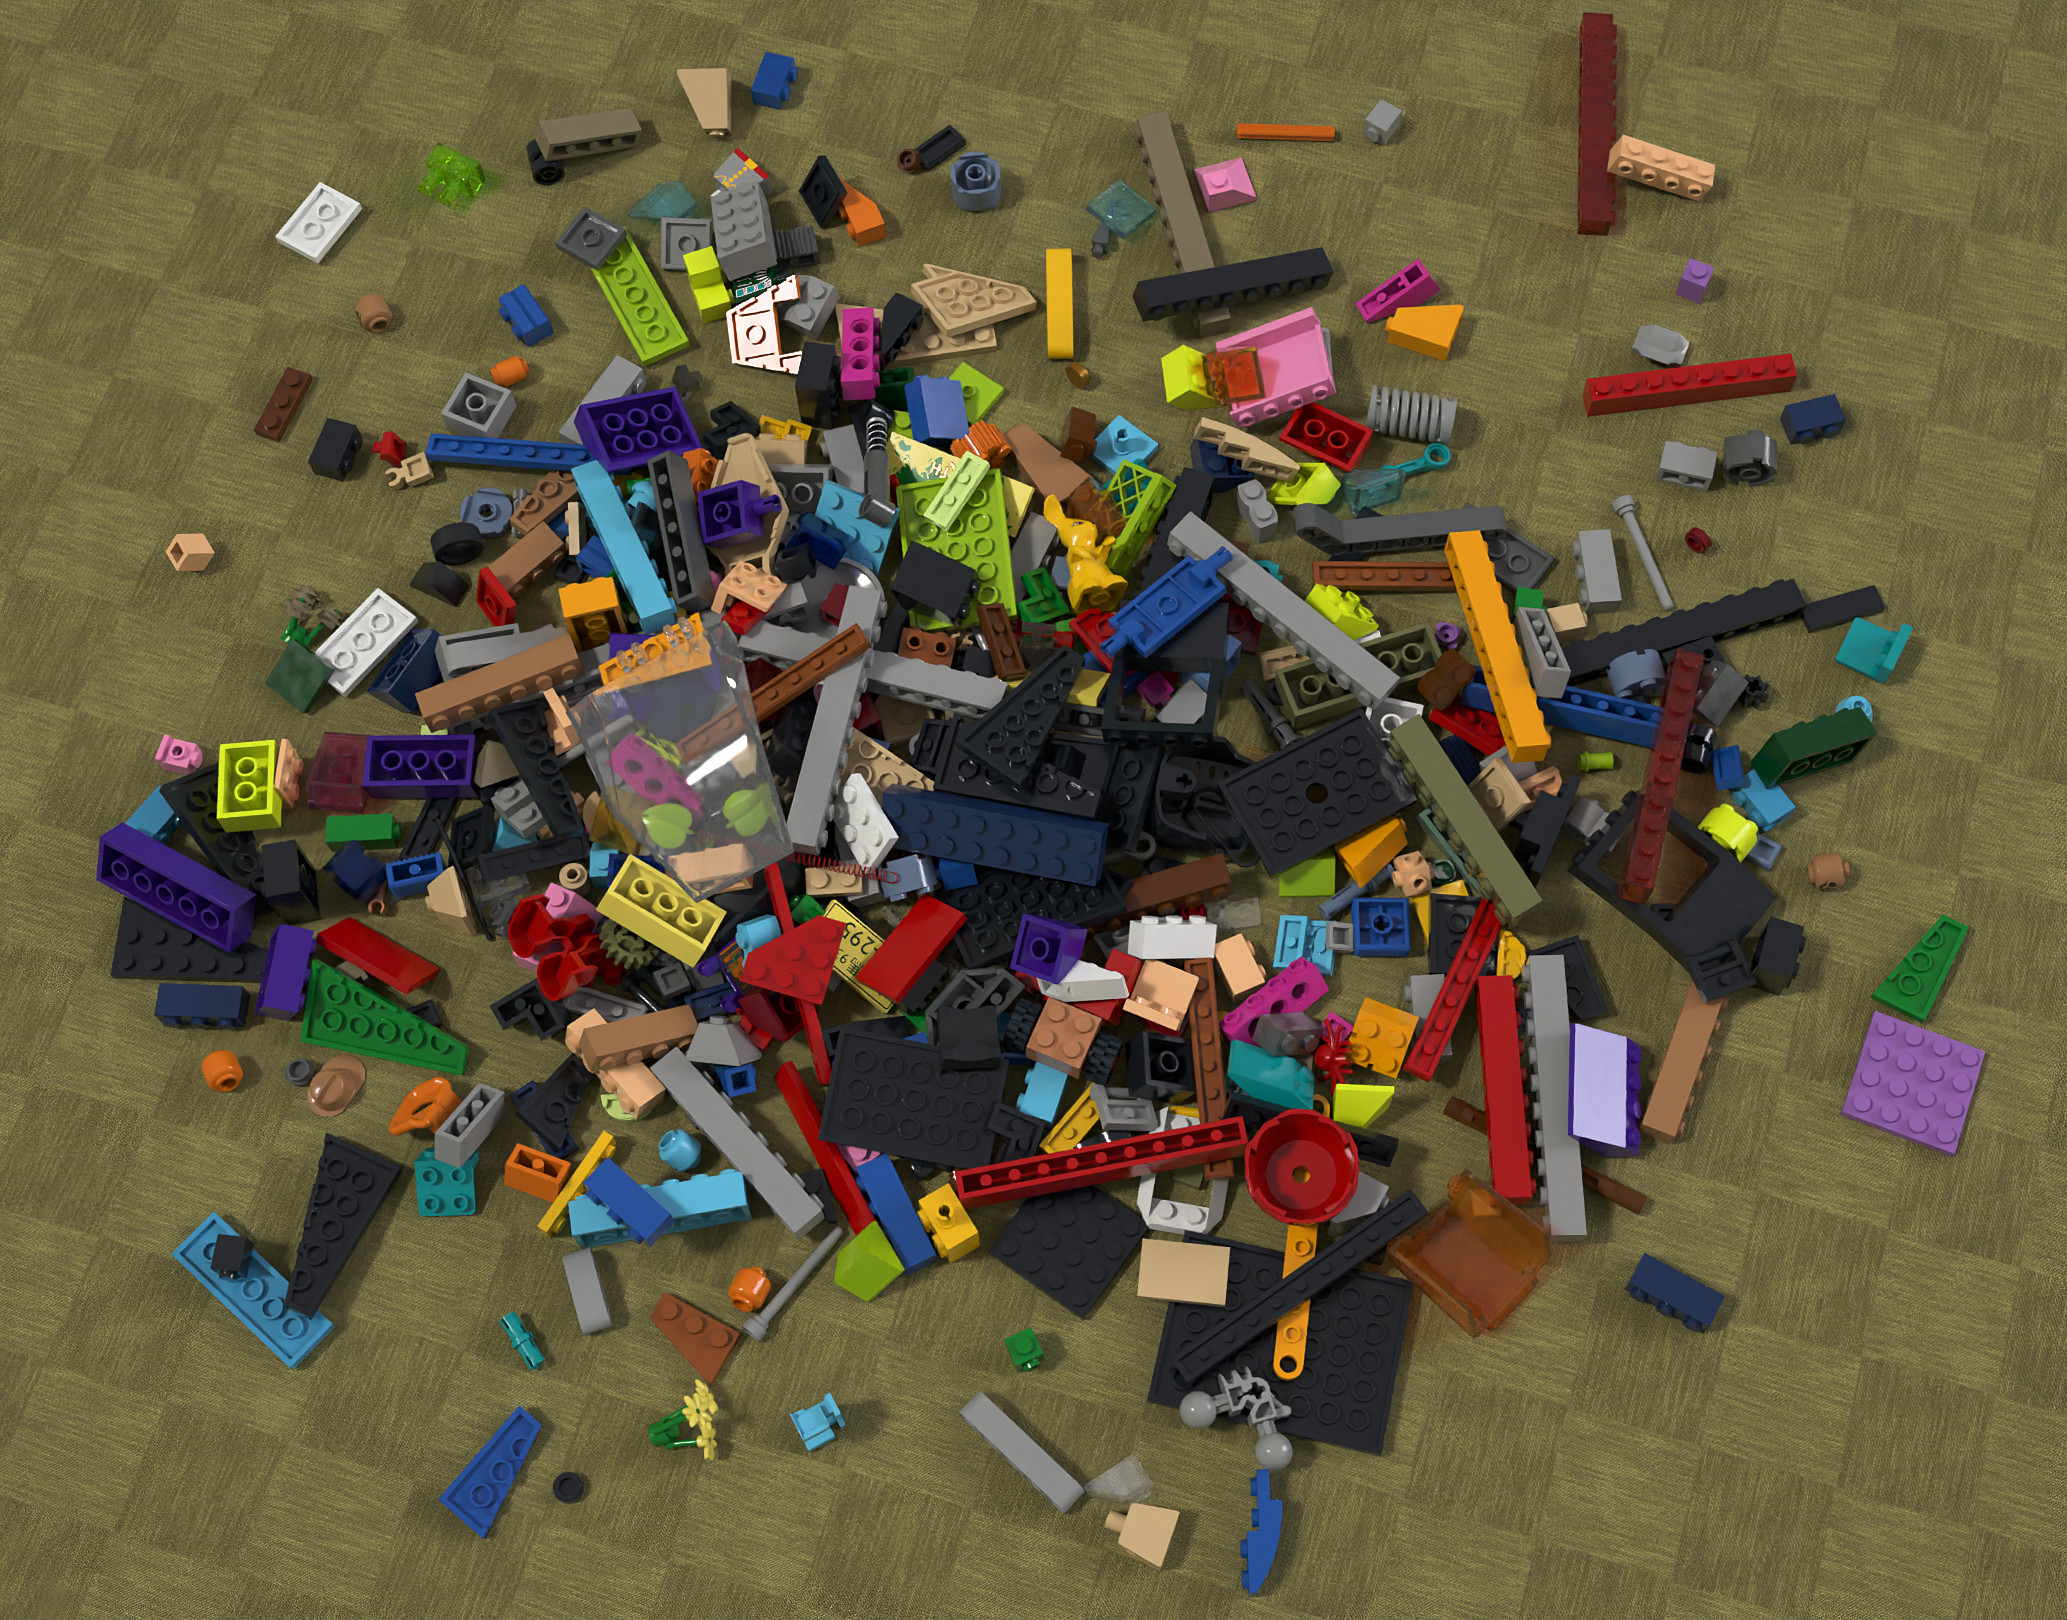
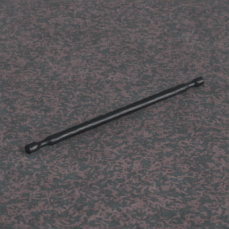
[435,818,493,941]

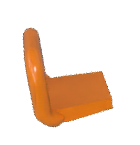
[388,1077,462,1136]

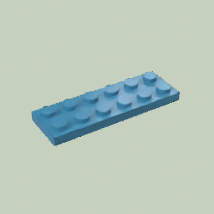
[172,1212,335,1370]

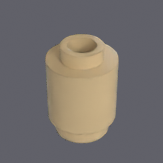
[559,863,591,897]

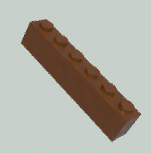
[1085,853,1235,940]

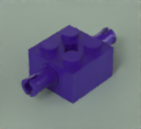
[697,480,782,549]

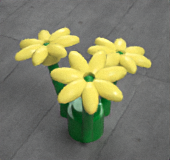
[648,1379,718,1460]

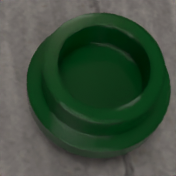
[1431,859,1456,886]

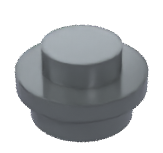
[285,1058,314,1086]

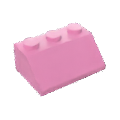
[512,883,605,973]

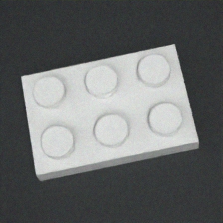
[275,182,362,264]
[832,773,899,874]

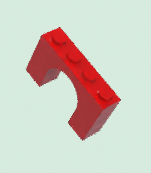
[1014,948,1143,1027]

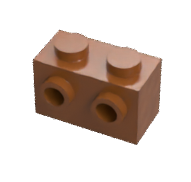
[897,626,956,668]

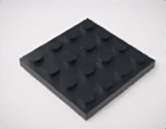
[988,1185,1149,1320]

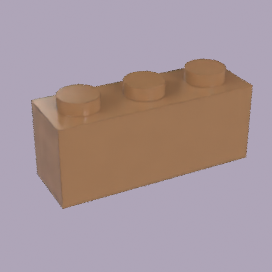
[488,521,567,599]

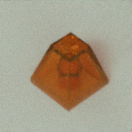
[1206,345,1266,405]
[1066,477,1128,547]

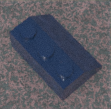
[366,629,442,713]

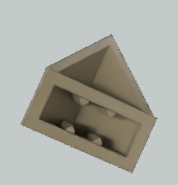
[473,740,521,788]

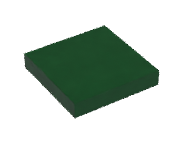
[265,639,335,714]

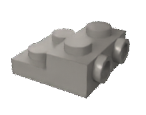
[491,777,547,839]

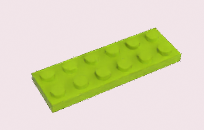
[589,226,690,367]

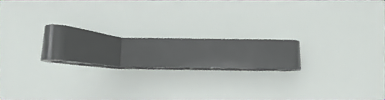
[1293,503,1508,555]

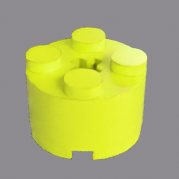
[1697,804,1758,863]

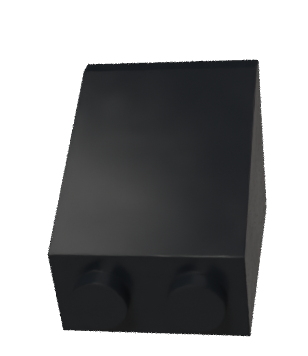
[890,540,981,627]

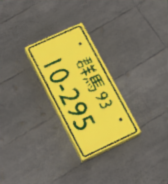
[821,900,893,1013]

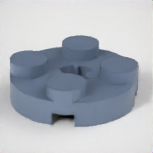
[460,488,513,539]

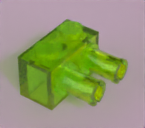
[417,143,486,207]

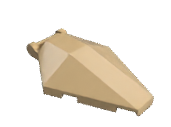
[706,433,789,577]

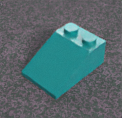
[1228,1039,1315,1110]

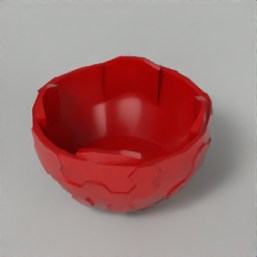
[1244,1109,1360,1226]

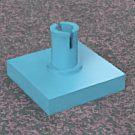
[1088,415,1158,475]

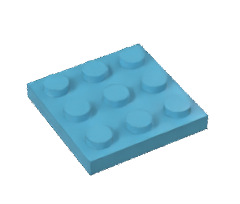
[806,480,901,579]

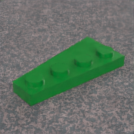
[1870,914,1969,1024]

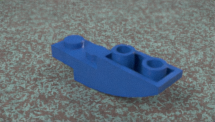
[1240,1469,1282,1597]

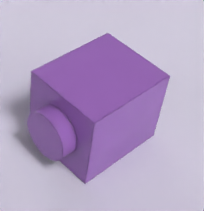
[1675,258,1714,304]

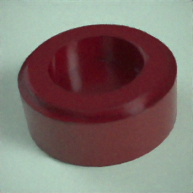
[1685,527,1712,554]

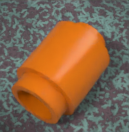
[489,355,530,388]

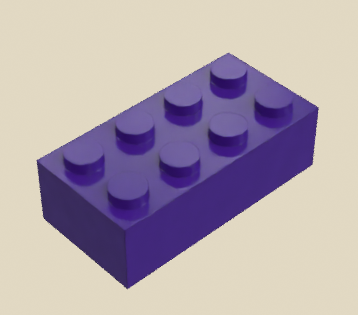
[362,734,483,798]

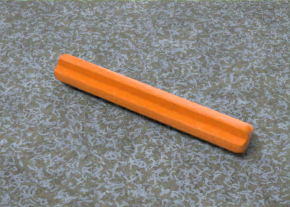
[1236,123,1335,141]

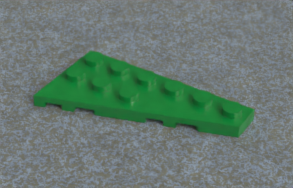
[300,958,469,1075]

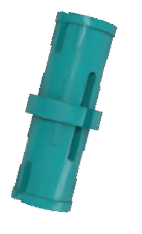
[499,1311,546,1371]

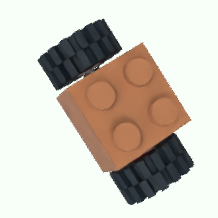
[1002,997,1124,1087]

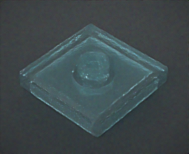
[1086,180,1157,239]

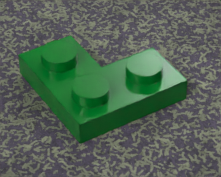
[1016,567,1070,630]

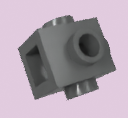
[488,898,520,940]

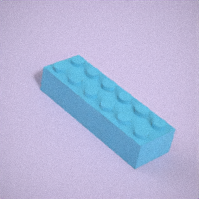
[568,1169,753,1249]

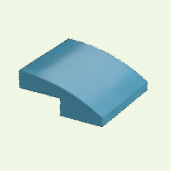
[1273,915,1337,977]

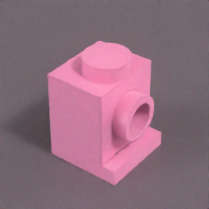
[155,734,203,775]

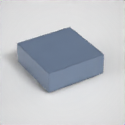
[1744,833,1782,871]

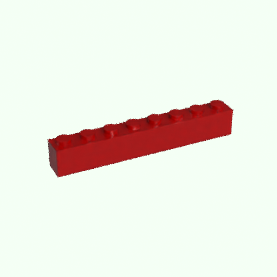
[1582,353,1797,417]
[1475,975,1536,1205]

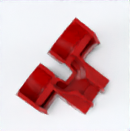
[508,894,608,1001]

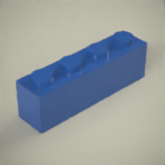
[854,1153,938,1276]

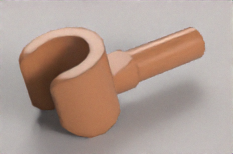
[368,879,388,916]

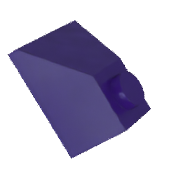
[1010,913,1088,984]

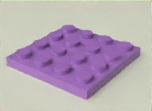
[1840,1011,1986,1157]

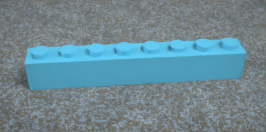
[571,460,677,635]

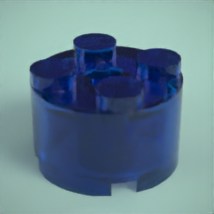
[322,840,387,904]

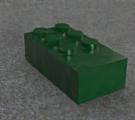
[1750,707,1877,789]

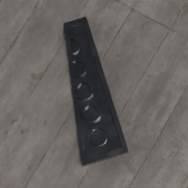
[488,700,583,841]

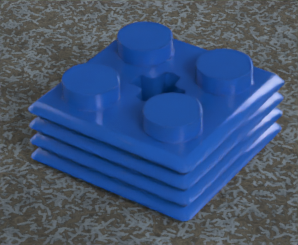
[1351,898,1411,956]

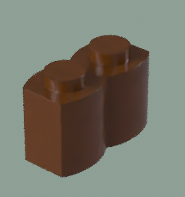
[1416,648,1477,710]

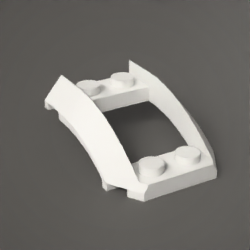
[1136,1107,1229,1235]

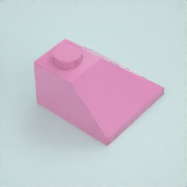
[1194,157,1256,213]

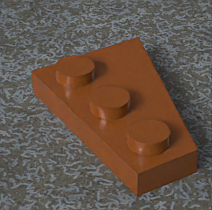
[650,1293,741,1387]

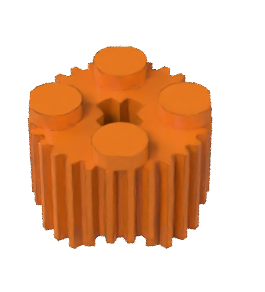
[950,420,1011,470]

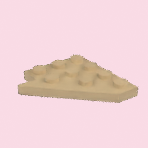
[911,264,1037,338]

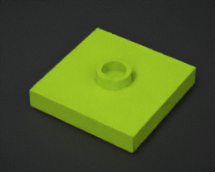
[949,362,1004,427]

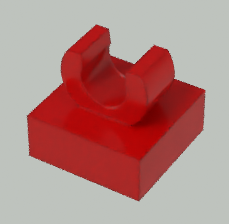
[373,431,407,467]

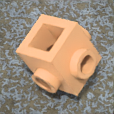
[1392,851,1434,897]

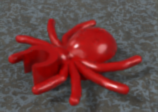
[1314,1019,1353,1096]

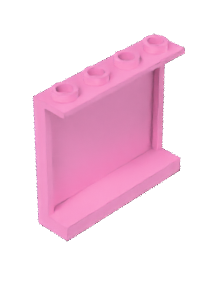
[1216,307,1336,429]

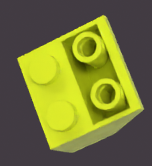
[1161,345,1225,410]
[1304,583,1379,640]

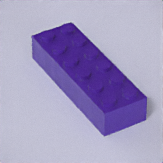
[96,822,257,953]

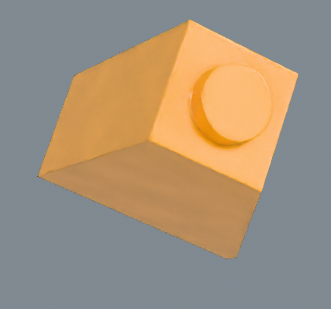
[1385,305,1464,361]
[1334,815,1408,888]

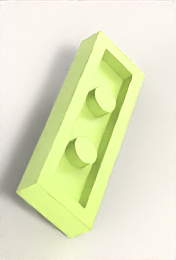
[923,451,990,531]

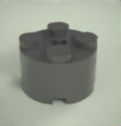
[1723,430,1777,486]

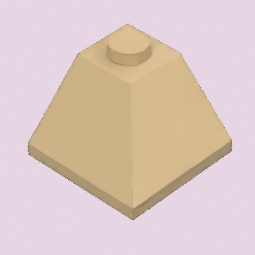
[425,866,478,936]

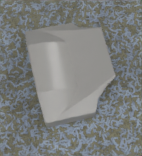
[1631,325,1690,367]

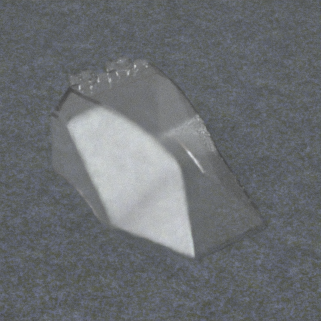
[566,616,794,903]

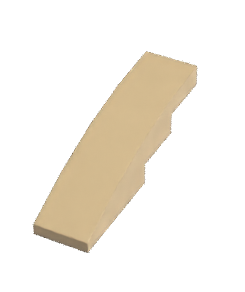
[1194,417,1300,482]

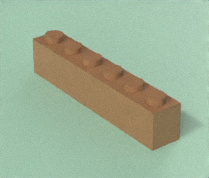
[415,634,585,733]
[1638,979,1729,1144]

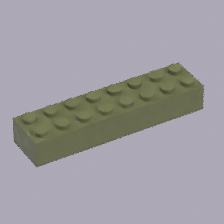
[1388,714,1543,929]

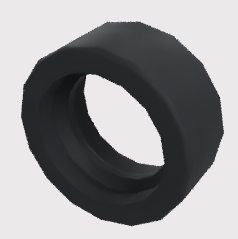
[430,522,484,566]

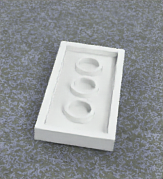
[315,588,418,698]

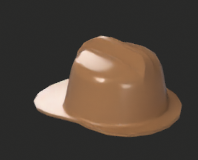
[307,1055,366,1117]

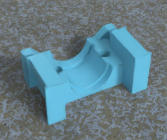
[790,1393,846,1452]

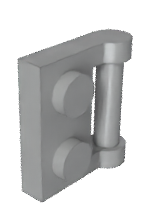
[1090,1084,1159,1131]

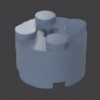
[950,151,1001,211]
[1606,649,1669,703]
[877,854,938,902]

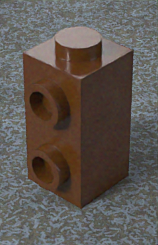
[1060,407,1099,465]

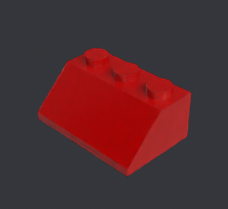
[1279,402,1373,473]

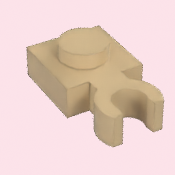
[385,452,434,490]

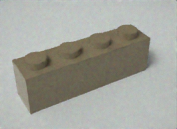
[535,108,642,161]

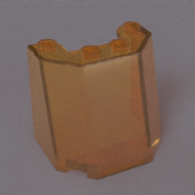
[1388,1168,1551,1338]

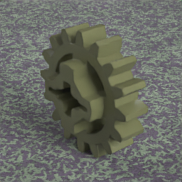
[599,918,659,970]

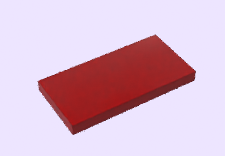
[855,893,967,1004]
[316,917,440,995]

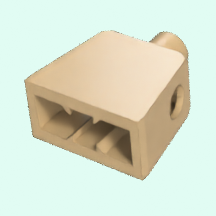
[1104,1503,1180,1571]

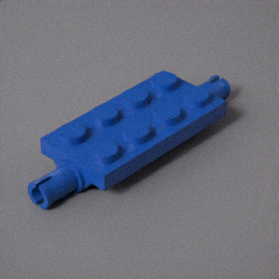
[1100,546,1233,658]

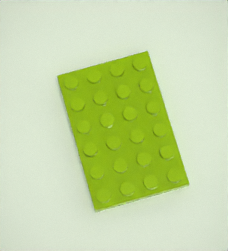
[896,468,1018,633]

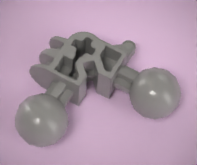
[1179,1366,1293,1471]

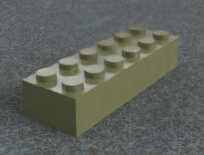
[1274,622,1442,730]

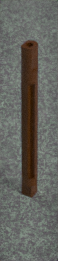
[1443,1096,1647,1215]

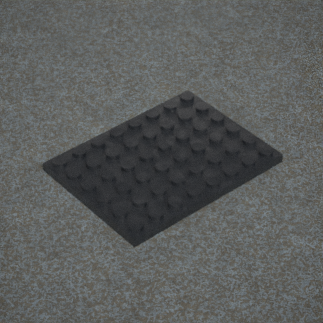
[1147,1230,1414,1457]

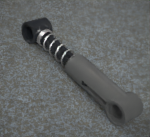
[858,399,896,528]

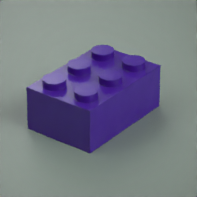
[254,924,317,1021]

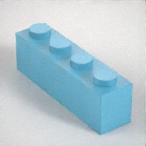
[1016,1062,1070,1130]

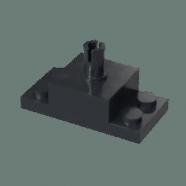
[1508,775,1582,889]

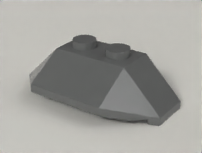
[925,968,1025,1046]

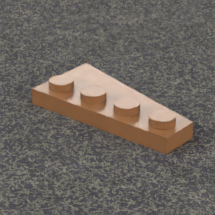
[509,470,580,536]

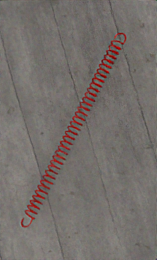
[696,831,898,883]

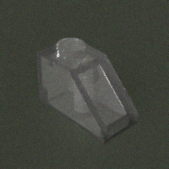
[1083,1453,1153,1505]

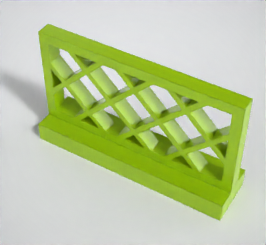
[1089,459,1177,578]

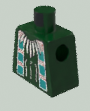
[733,266,792,306]

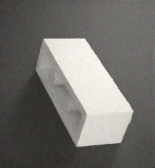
[1128,915,1217,959]

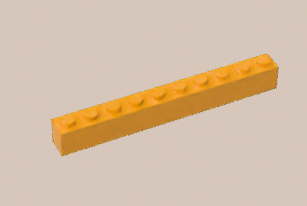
[1444,530,1551,763]

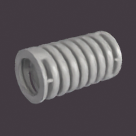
[1366,385,1457,445]

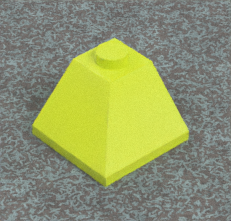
[1266,463,1341,505]
[1332,1084,1394,1129]

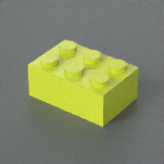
[217,740,282,832]

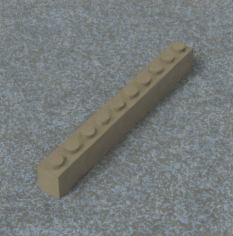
[1133,111,1231,338]

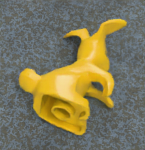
[1043,494,1128,616]

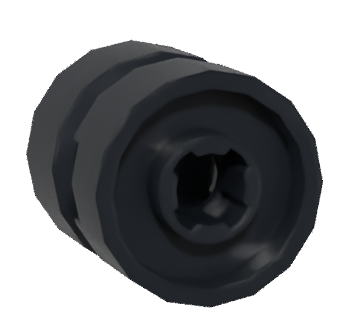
[526,139,565,185]
[1673,723,1717,774]

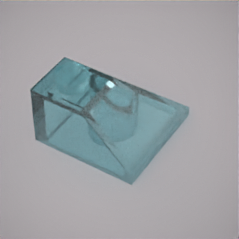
[626,181,699,220]
[1340,468,1406,515]

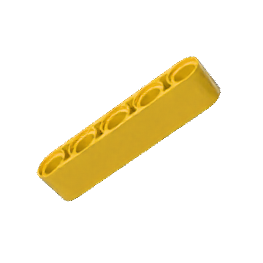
[1046,248,1074,359]

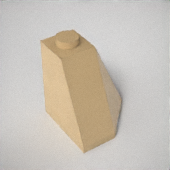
[677,68,732,137]

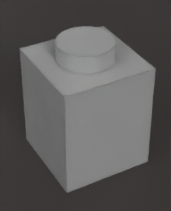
[1363,99,1402,146]

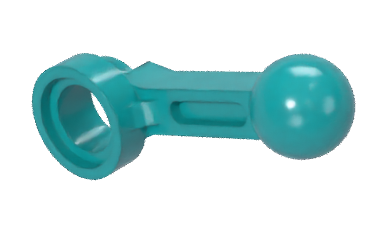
[1378,443,1451,486]

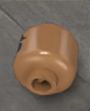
[355,294,392,333]
[1808,852,1850,890]

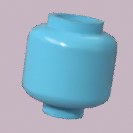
[658,1129,701,1172]

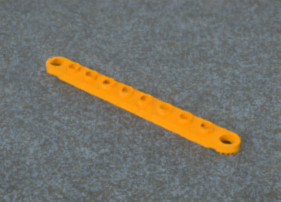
[1273,1094,1330,1381]

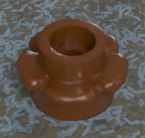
[897,149,921,173]

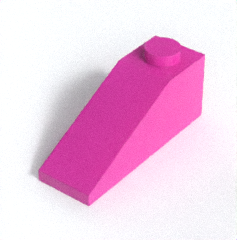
[1355,258,1441,323]

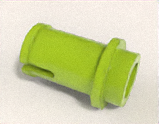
[1577,751,1613,772]

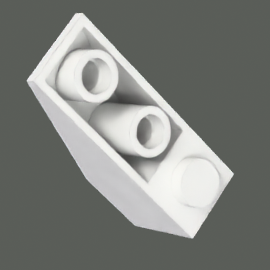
[1036,960,1129,1002]

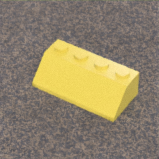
[596,854,726,968]

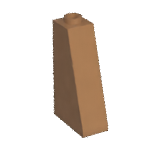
[1003,424,1096,512]

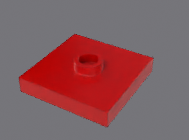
[476,566,517,627]

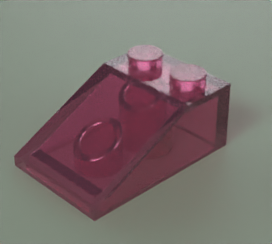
[306,732,375,813]

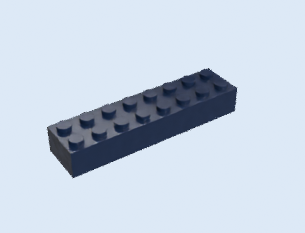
[881,783,1109,886]

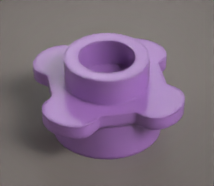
[1434,622,1461,650]

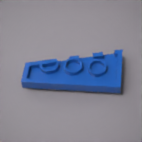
[438,1406,542,1539]

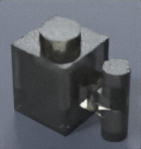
[1019,621,1059,671]

